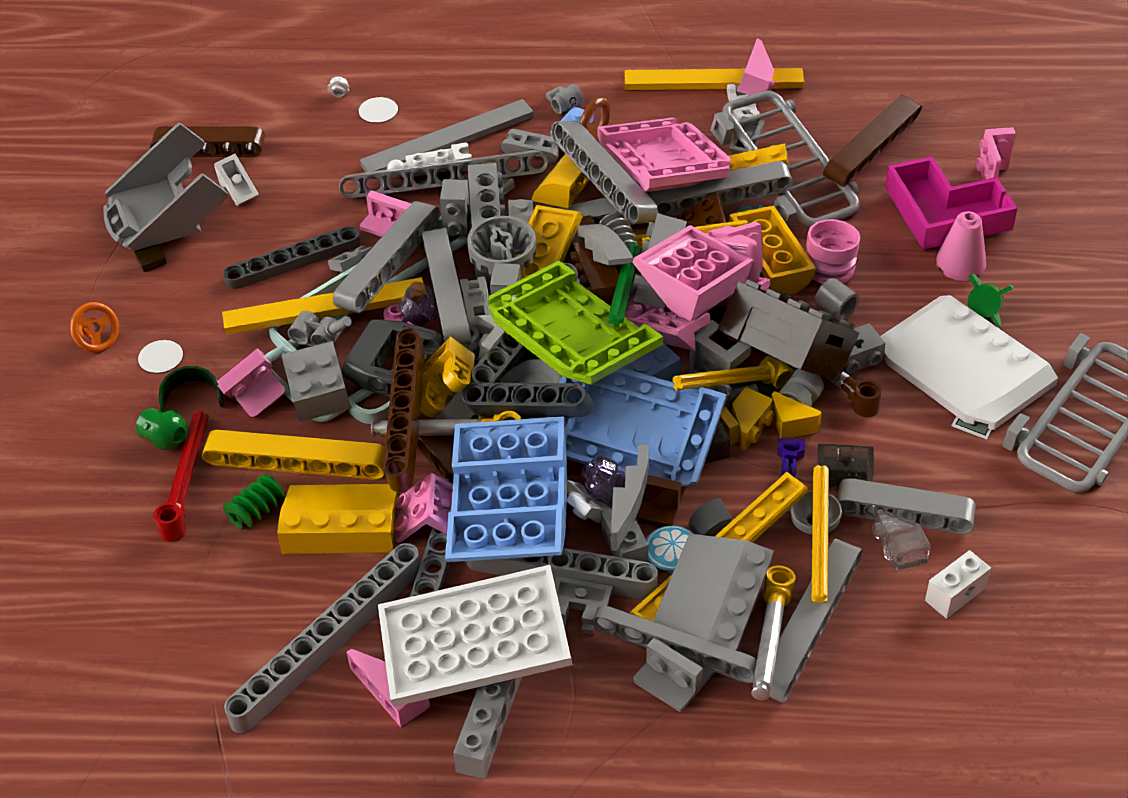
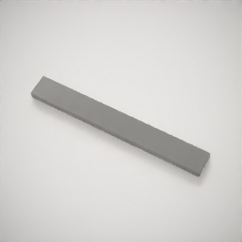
[360,99,534,179]

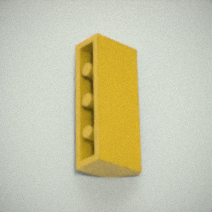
[532,153,589,208]

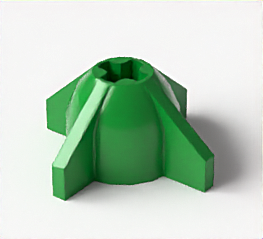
[968,273,1014,328]

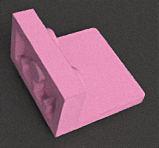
[976,127,1016,180]
[394,473,453,543]

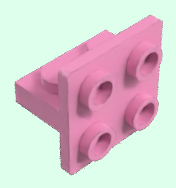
[360,190,411,237]

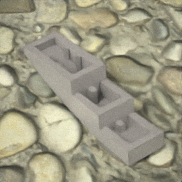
[577,224,633,265]
[611,444,649,550]

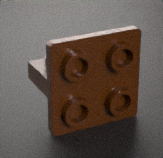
[676,193,726,228]
[624,475,686,527]

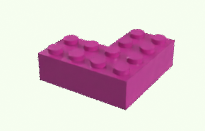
[885,156,1018,250]

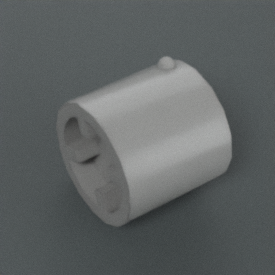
[815,278,860,321]

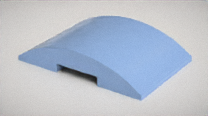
[445,416,567,562]

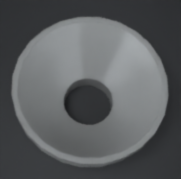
[790,490,842,534]

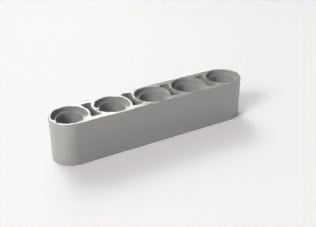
[837,479,976,534]

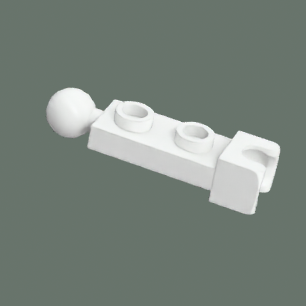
[387,143,472,178]

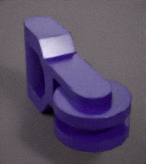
[777,438,805,477]

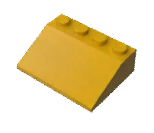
[277,484,399,554]

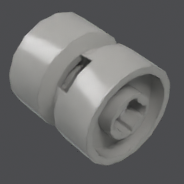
[779,369,824,407]

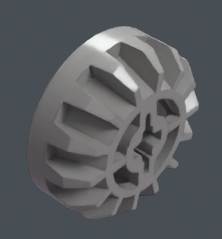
[467,216,536,275]

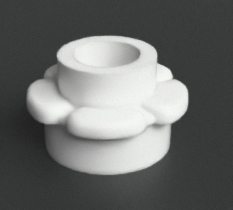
[327,77,349,97]

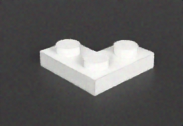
[566,480,611,523]

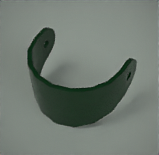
[158,366,223,412]

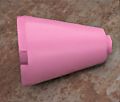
[936,211,987,281]

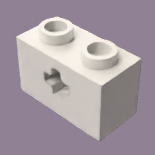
[925,550,991,619]

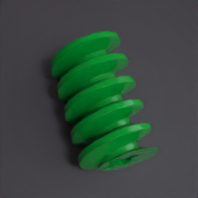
[223,474,286,529]

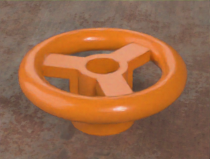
[70,302,119,353]

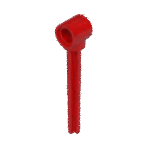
[153,410,209,542]

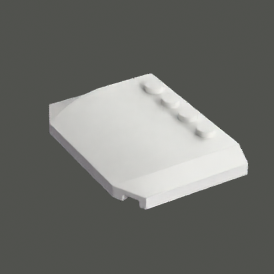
[880,295,1058,430]

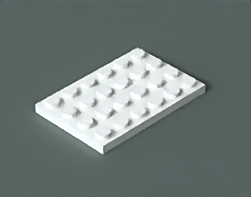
[378,565,573,707]

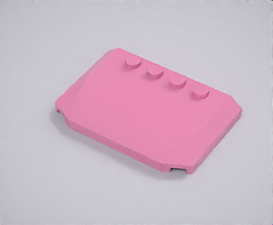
[598,118,730,192]

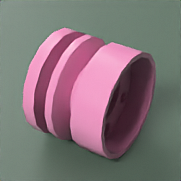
[805,220,861,284]

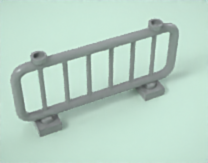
[710,91,860,228]
[1002,333,1128,492]

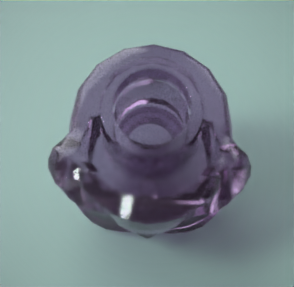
[581,456,625,508]

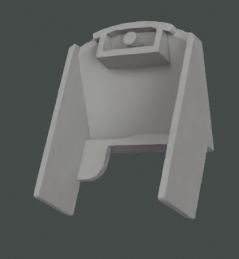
[103,122,229,251]

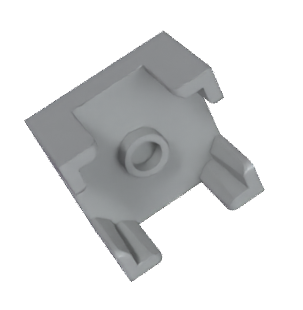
[689,320,751,389]

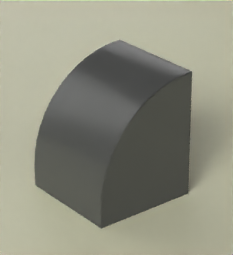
[688,497,732,536]

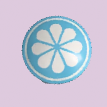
[646,526,694,575]

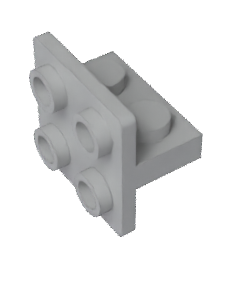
[633,638,714,712]

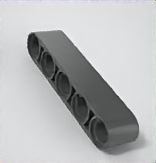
[462,383,594,417]

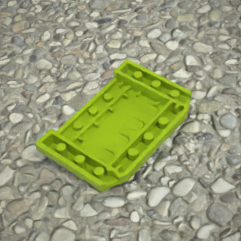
[488,261,663,384]

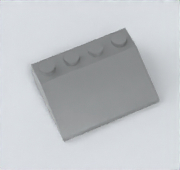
[653,533,774,651]

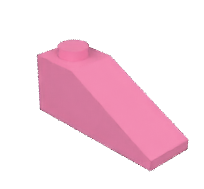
[738,38,775,95]
[346,649,430,727]

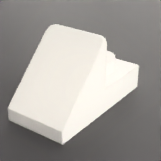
[214,154,259,207]
[476,315,504,359]

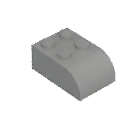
[282,341,351,422]

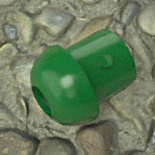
[136,408,188,451]

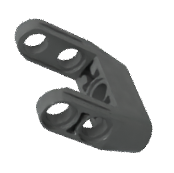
[342,320,445,397]

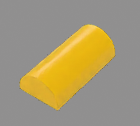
[729,205,816,295]

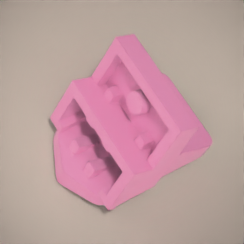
[707,222,763,282]
[217,348,286,417]

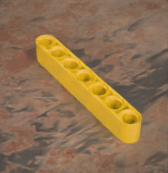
[202,430,385,480]

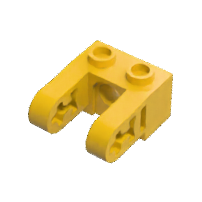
[420,337,475,418]

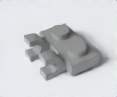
[555,576,613,635]

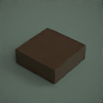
[134,245,167,272]

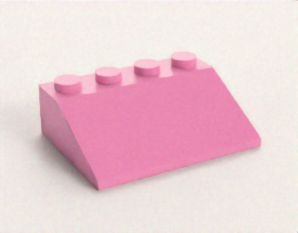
[633,225,753,321]

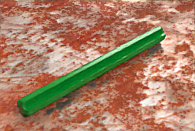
[608,242,641,327]

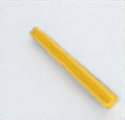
[811,465,829,604]

